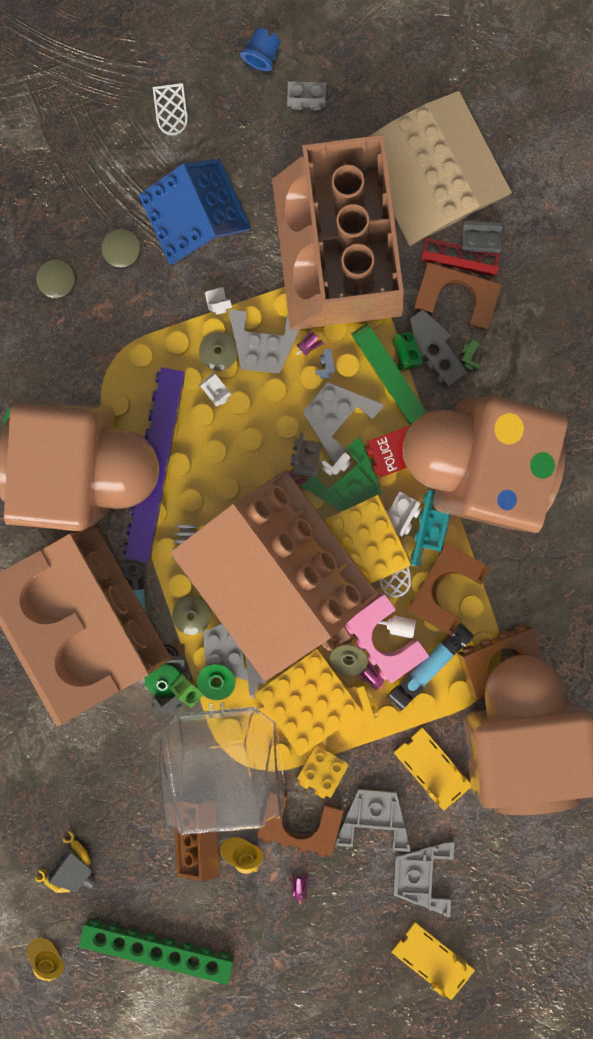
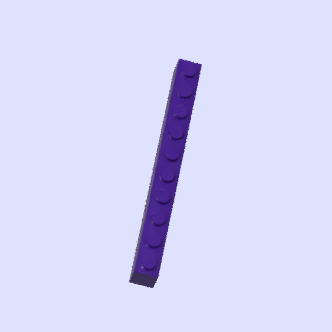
[123,367,186,563]

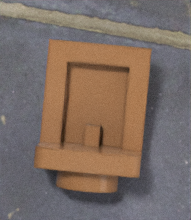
[322,626,354,651]

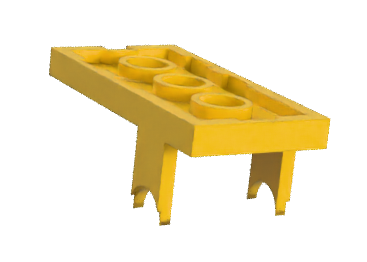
[394,727,471,811]
[391,921,475,1000]

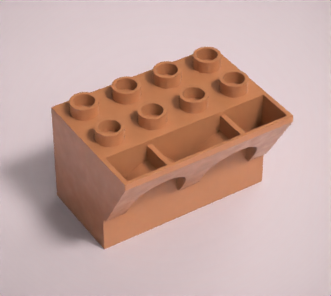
[272,135,404,331]
[170,469,378,682]
[0,524,171,727]

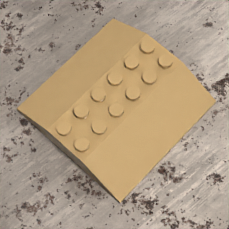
[368,91,512,246]

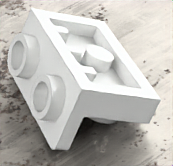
[388,491,422,536]

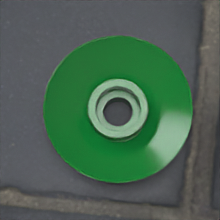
[145,663,181,698]
[197,664,236,700]

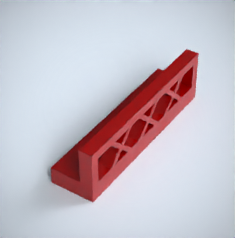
[420,238,500,277]

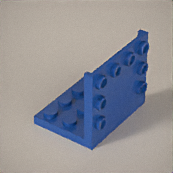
[138,159,251,265]

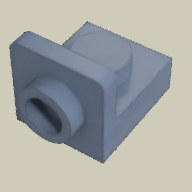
[315,348,335,379]

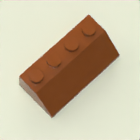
[173,798,219,881]

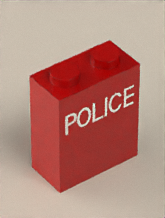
[365,425,411,478]

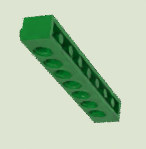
[79,919,234,985]

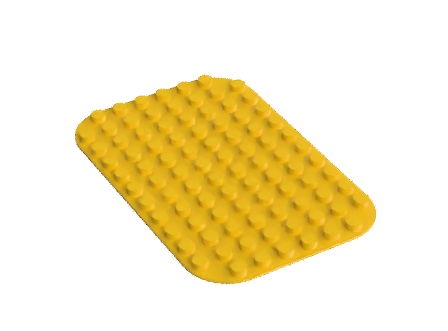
[101,287,501,771]

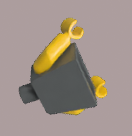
[35,831,96,893]

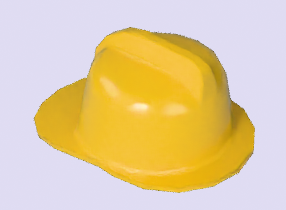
[220,837,263,874]
[26,938,64,982]

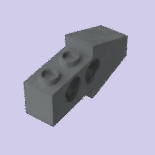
[409,310,467,387]

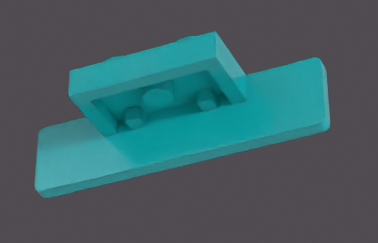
[411,489,451,566]

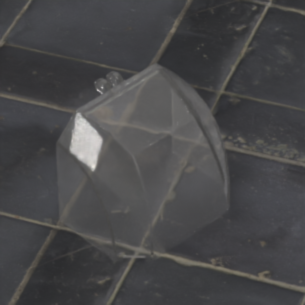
[159,702,285,834]

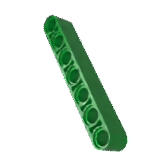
[351,323,427,425]

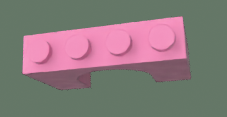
[345,592,429,684]

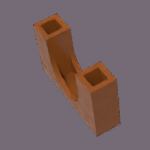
[413,261,502,331]
[408,543,490,636]
[457,624,543,700]
[257,789,343,857]

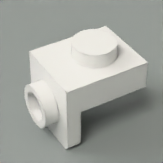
[205,287,232,314]
[199,372,231,406]
[321,453,351,476]

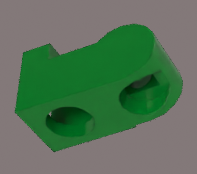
[393,332,423,371]

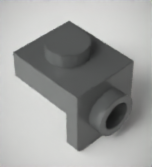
[152,696,181,715]

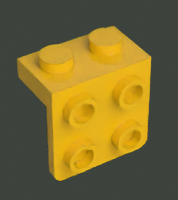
[338,684,378,732]
[296,746,348,799]

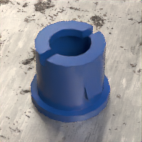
[240,28,281,71]

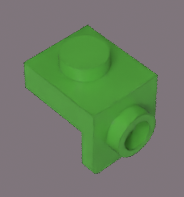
[460,340,481,371]

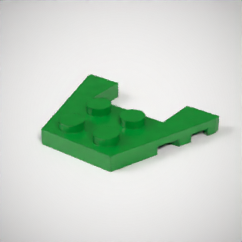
[302,437,383,511]

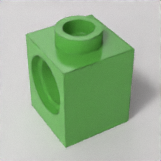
[170,674,203,708]

